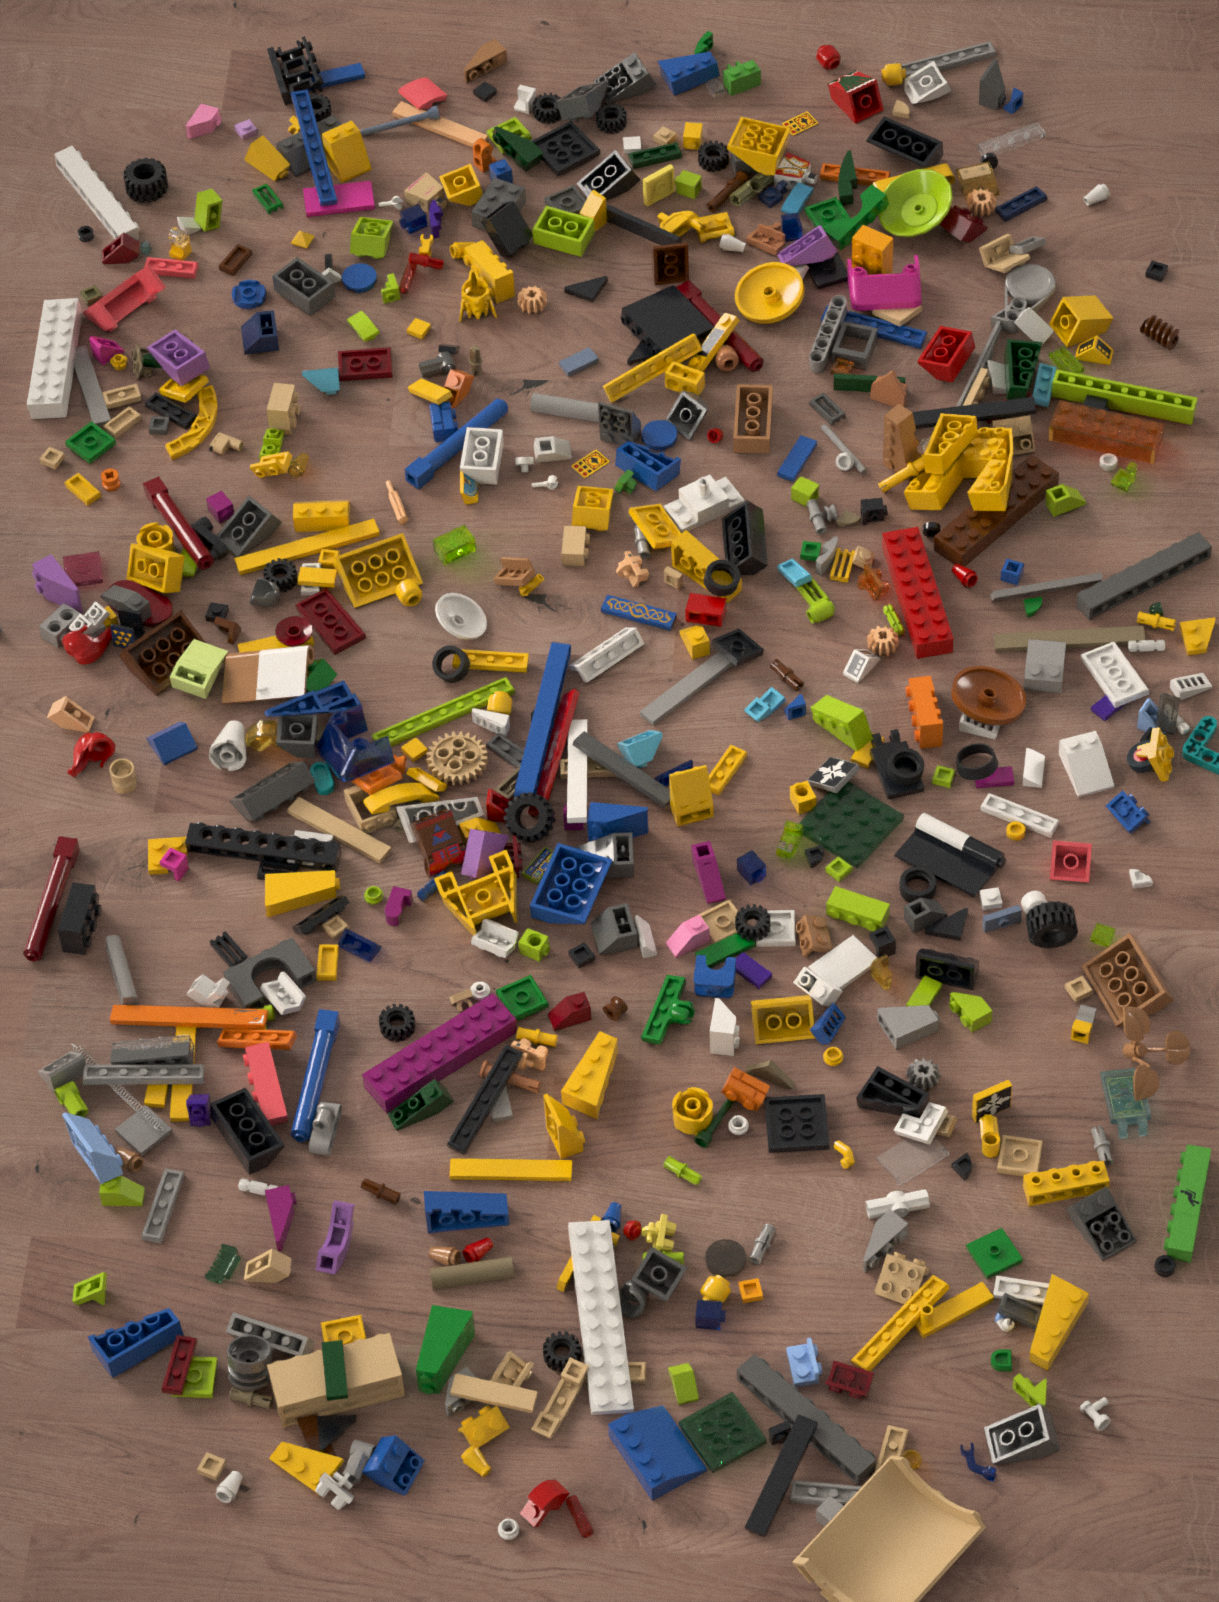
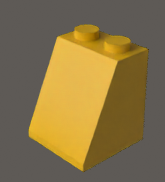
[322,120,372,183]
[1049,295,1114,347]

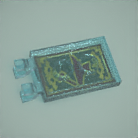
[1100,1068,1151,1139]

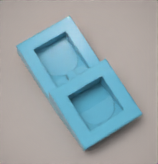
[744,687,786,722]

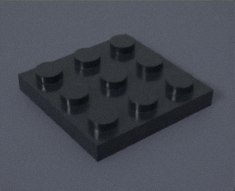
[532,121,600,176]
[764,1094,829,1153]

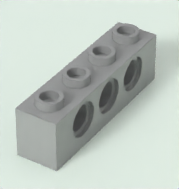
[226,1312,315,1357]

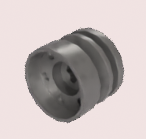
[227,1335,272,1391]

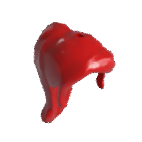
[61,625,112,665]
[67,732,116,778]

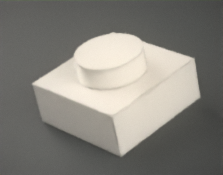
[979,887,1002,910]

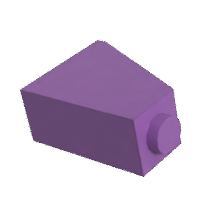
[461,829,509,881]

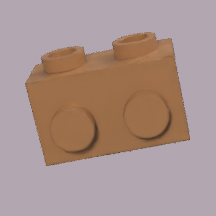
[493,557,536,587]
[796,914,833,957]

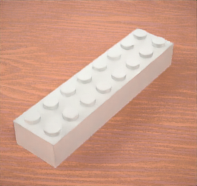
[27,298,83,419]

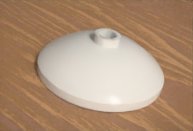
[435,593,487,640]

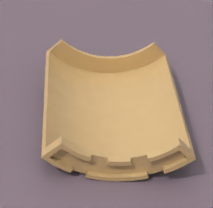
[792,1456,986,1602]

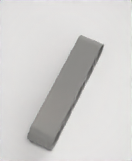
[809,295,847,373]

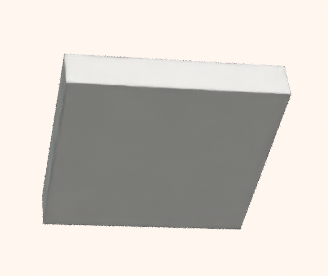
[115,1105,172,1156]

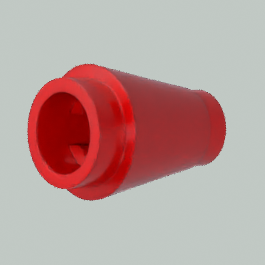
[951,564,978,587]
[462,1237,493,1263]

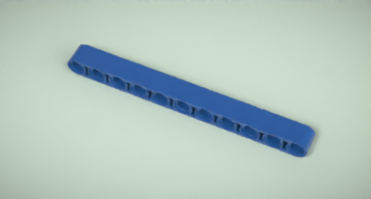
[514,642,571,797]

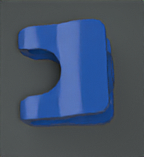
[693,955,736,998]

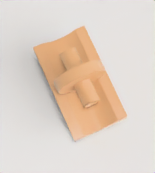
[616,551,649,588]
[511,1038,548,1071]

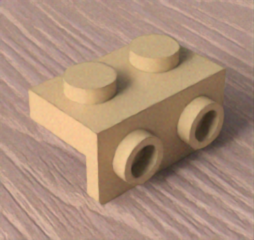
[489,1351,534,1388]

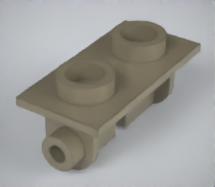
[131,342,152,380]

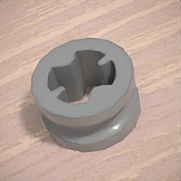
[824,504,838,522]

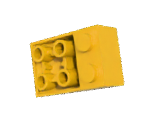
[669,765,714,827]

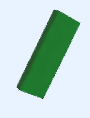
[695,933,756,968]

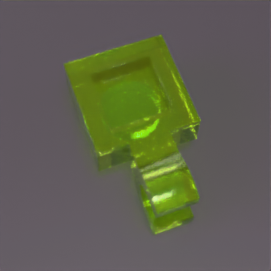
[1111,461,1137,492]

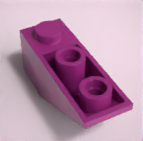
[691,841,726,904]

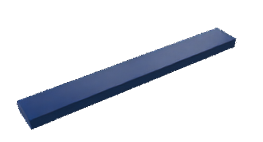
[291,90,337,206]

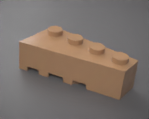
[883,403,924,482]

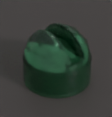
[1149,602,1164,617]

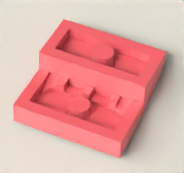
[398,77,447,110]

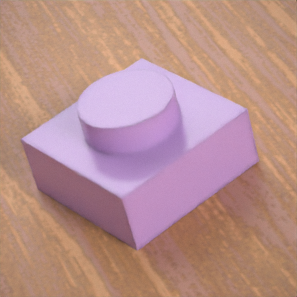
[234,119,258,140]

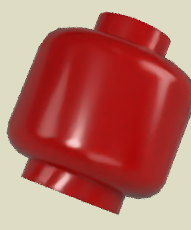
[816,44,841,70]

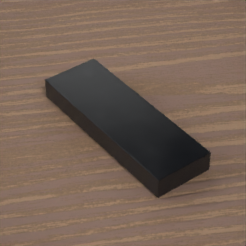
[145,392,197,430]

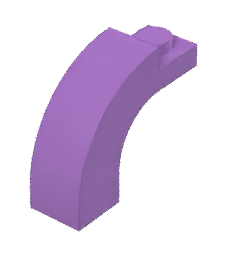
[316,1200,355,1274]

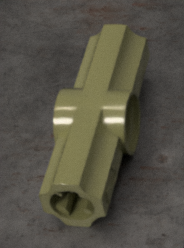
[730,173,774,207]

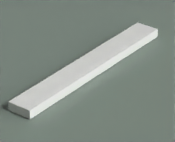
[567,719,587,823]

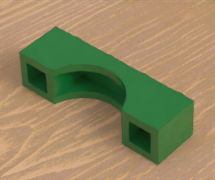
[824,184,889,251]

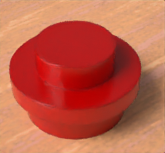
[623,1220,642,1241]

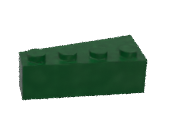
[1004,339,1043,400]

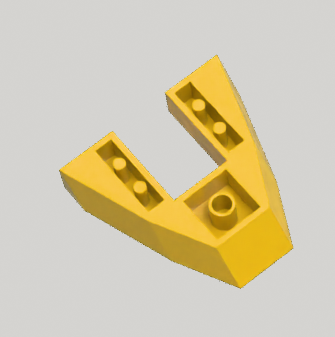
[904,427,1013,511]

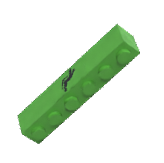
[1163,1144,1211,1263]

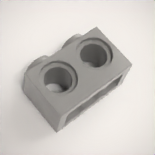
[39,603,80,648]

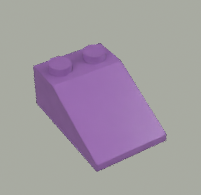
[777,225,838,266]
[147,329,210,386]
[32,554,83,614]

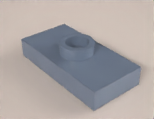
[982,905,1022,933]

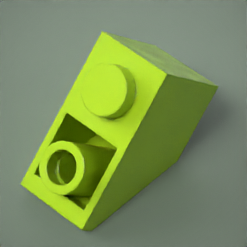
[1045,484,1086,517]
[949,992,993,1032]

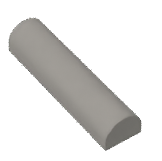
[530,393,599,422]
[105,935,139,1005]

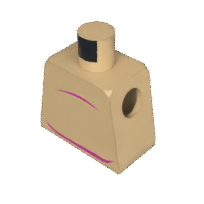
[404,172,447,212]

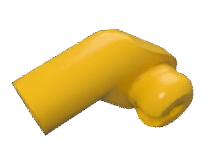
[519,574,544,596]
[834,1140,855,1169]

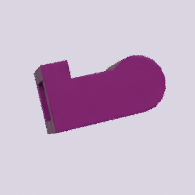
[385,886,413,926]

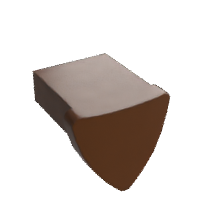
[214,616,241,645]

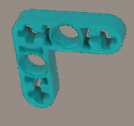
[1182,716,1219,775]

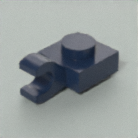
[758,180,788,209]

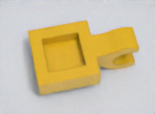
[419,234,434,257]

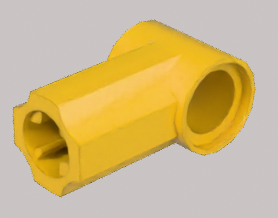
[979,1114,1000,1158]

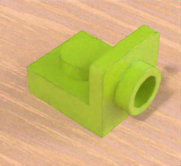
[381,273,400,303]

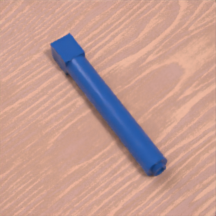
[404,399,508,490]
[291,1009,340,1142]

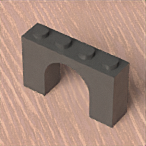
[223,937,317,1009]

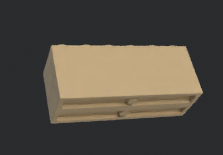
[267,1333,405,1428]

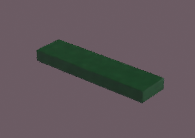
[833,373,906,392]

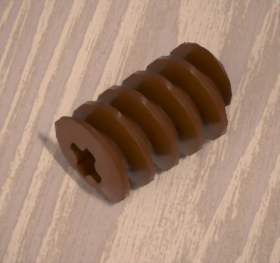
[1140,315,1179,350]

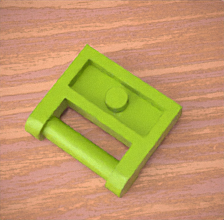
[487,117,532,154]

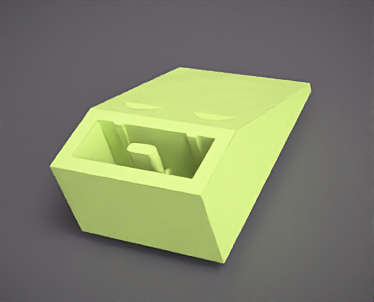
[170,639,228,699]

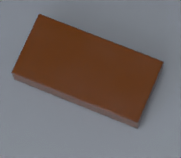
[219,244,253,276]

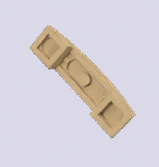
[531,1357,589,1439]

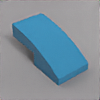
[781,182,813,217]

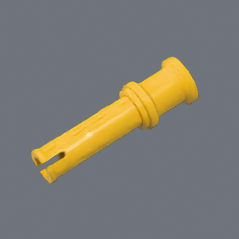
[878,453,925,493]

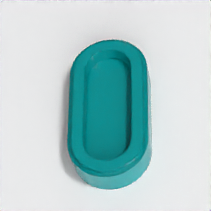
[310,762,335,795]

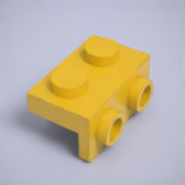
[250,451,293,478]
[458,1405,510,1448]

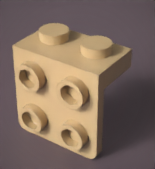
[979,234,1030,273]
[875,1252,930,1304]

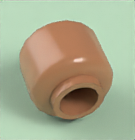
[714,345,739,372]

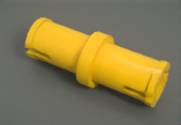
[1137,611,1176,631]
[516,1027,558,1047]

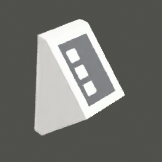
[843,649,880,684]

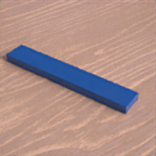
[821,305,927,349]

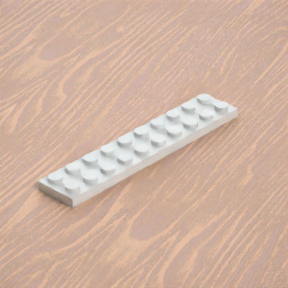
[568,1220,634,1415]

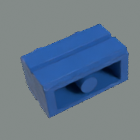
[429,402,458,442]

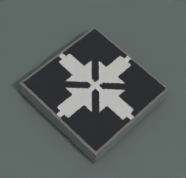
[807,756,860,793]

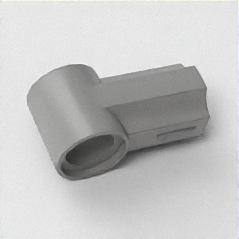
[342,1439,376,1484]

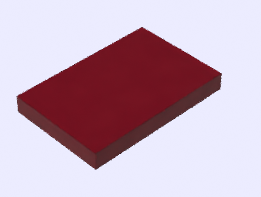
[338,347,393,381]

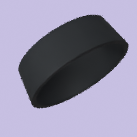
[956,743,998,780]

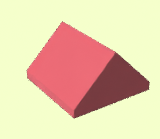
[1050,840,1092,882]

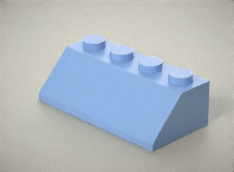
[62,1112,123,1184]

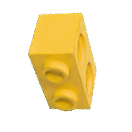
[665,361,705,396]

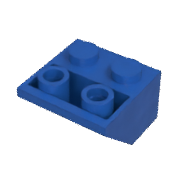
[362,1435,425,1495]

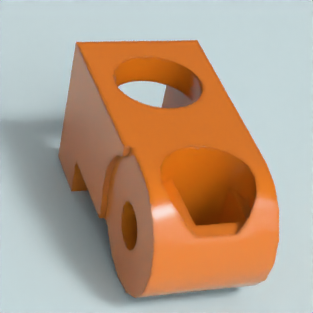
[473,138,496,172]

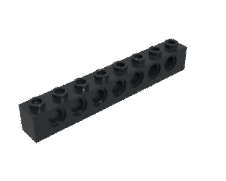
[185,822,342,873]

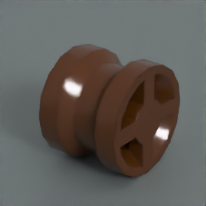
[603,996,628,1021]

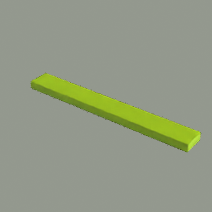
[371,677,515,752]

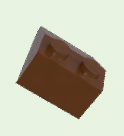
[652,242,689,285]

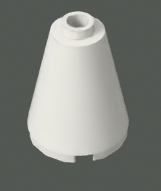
[209,721,247,771]

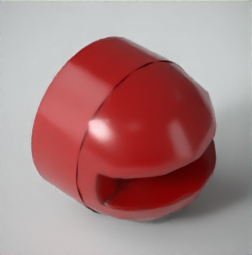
[707,428,723,443]

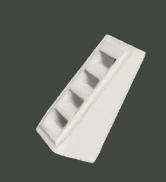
[1170,673,1212,701]
[472,708,510,737]
[959,713,1000,739]

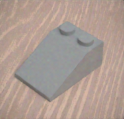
[1024,639,1066,693]

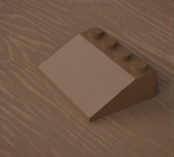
[1081,933,1174,1027]

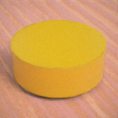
[1006,821,1026,841]

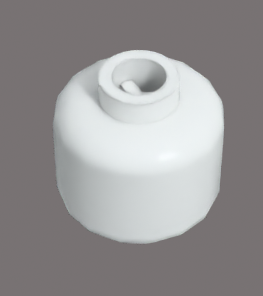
[1021,891,1048,914]

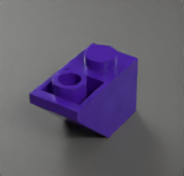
[186,1094,211,1127]

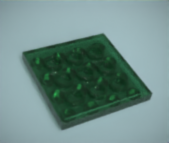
[796,781,904,869]

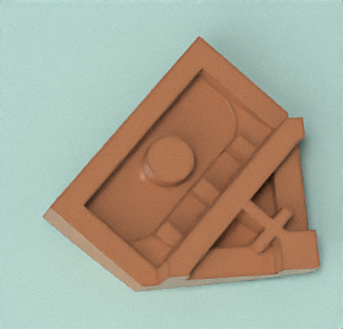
[746,223,785,256]
[870,370,908,407]

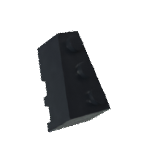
[856,1066,930,1119]

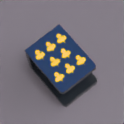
[110,608,145,649]

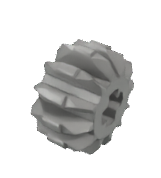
[906,1057,941,1091]

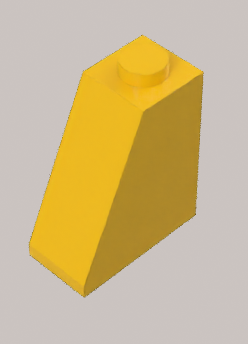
[244,135,290,181]

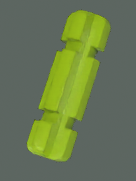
[883,604,905,636]

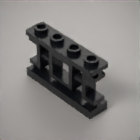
[267,36,324,105]

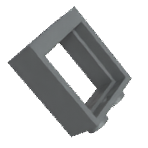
[832,321,878,371]

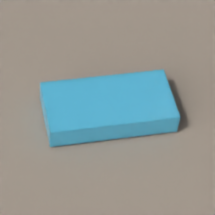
[777,558,812,588]

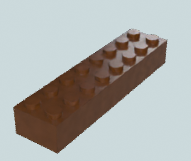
[934,454,1059,567]

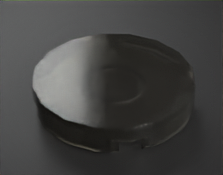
[705,1239,746,1278]

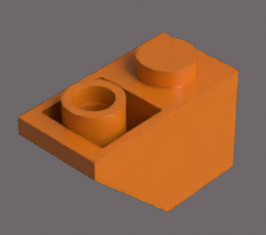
[444,369,474,408]

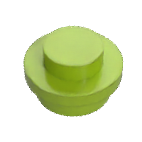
[364,886,384,905]

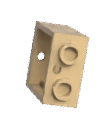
[344,785,397,833]

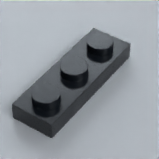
[293,896,350,935]

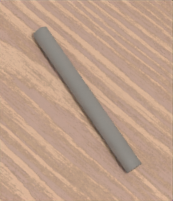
[821,424,867,474]

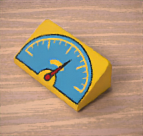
[460,471,478,505]

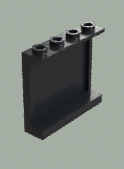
[620,285,714,356]

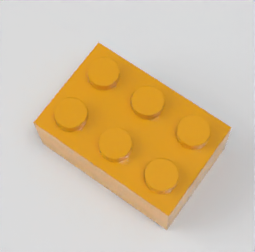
[852,225,893,275]

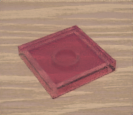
[63,551,103,587]

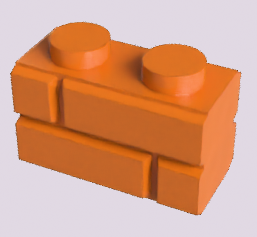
[721,1067,770,1111]

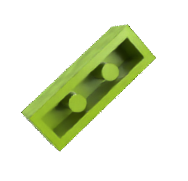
[826,886,890,931]

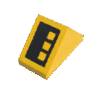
[1075,335,1114,365]

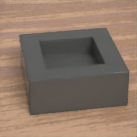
[149,416,170,435]

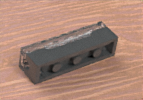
[110,1035,194,1065]

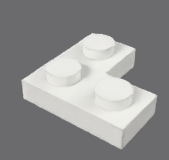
[894,1102,948,1145]

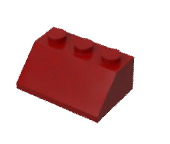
[917,326,975,383]

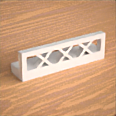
[569,627,644,683]

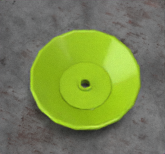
[878,169,953,237]

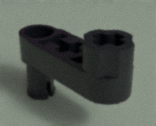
[191,517,229,561]

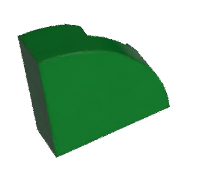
[1023,597,1042,617]

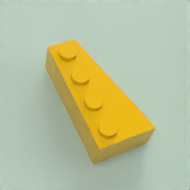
[463,240,515,304]
[924,413,978,475]
[671,530,742,603]
[561,1031,618,1119]
[1029,1274,1089,1371]

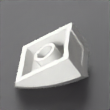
[904,61,952,104]

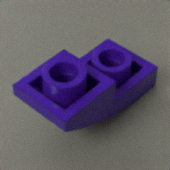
[429,200,443,239]

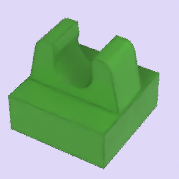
[614,469,637,494]

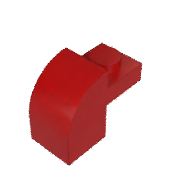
[520,1479,570,1527]

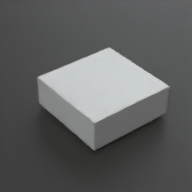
[623,136,641,154]

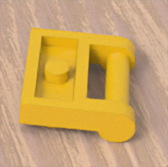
[696,212,735,243]

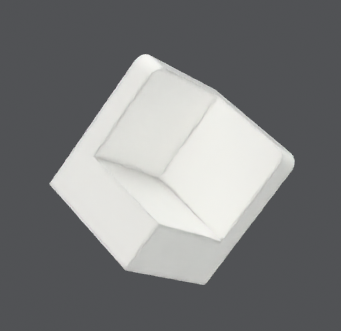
[514,85,536,114]

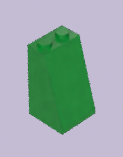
[416,1305,475,1394]

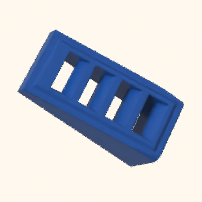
[810,1003,846,1045]

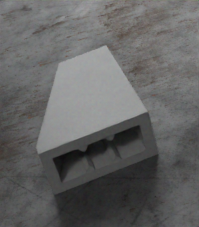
[877,1005,940,1050]

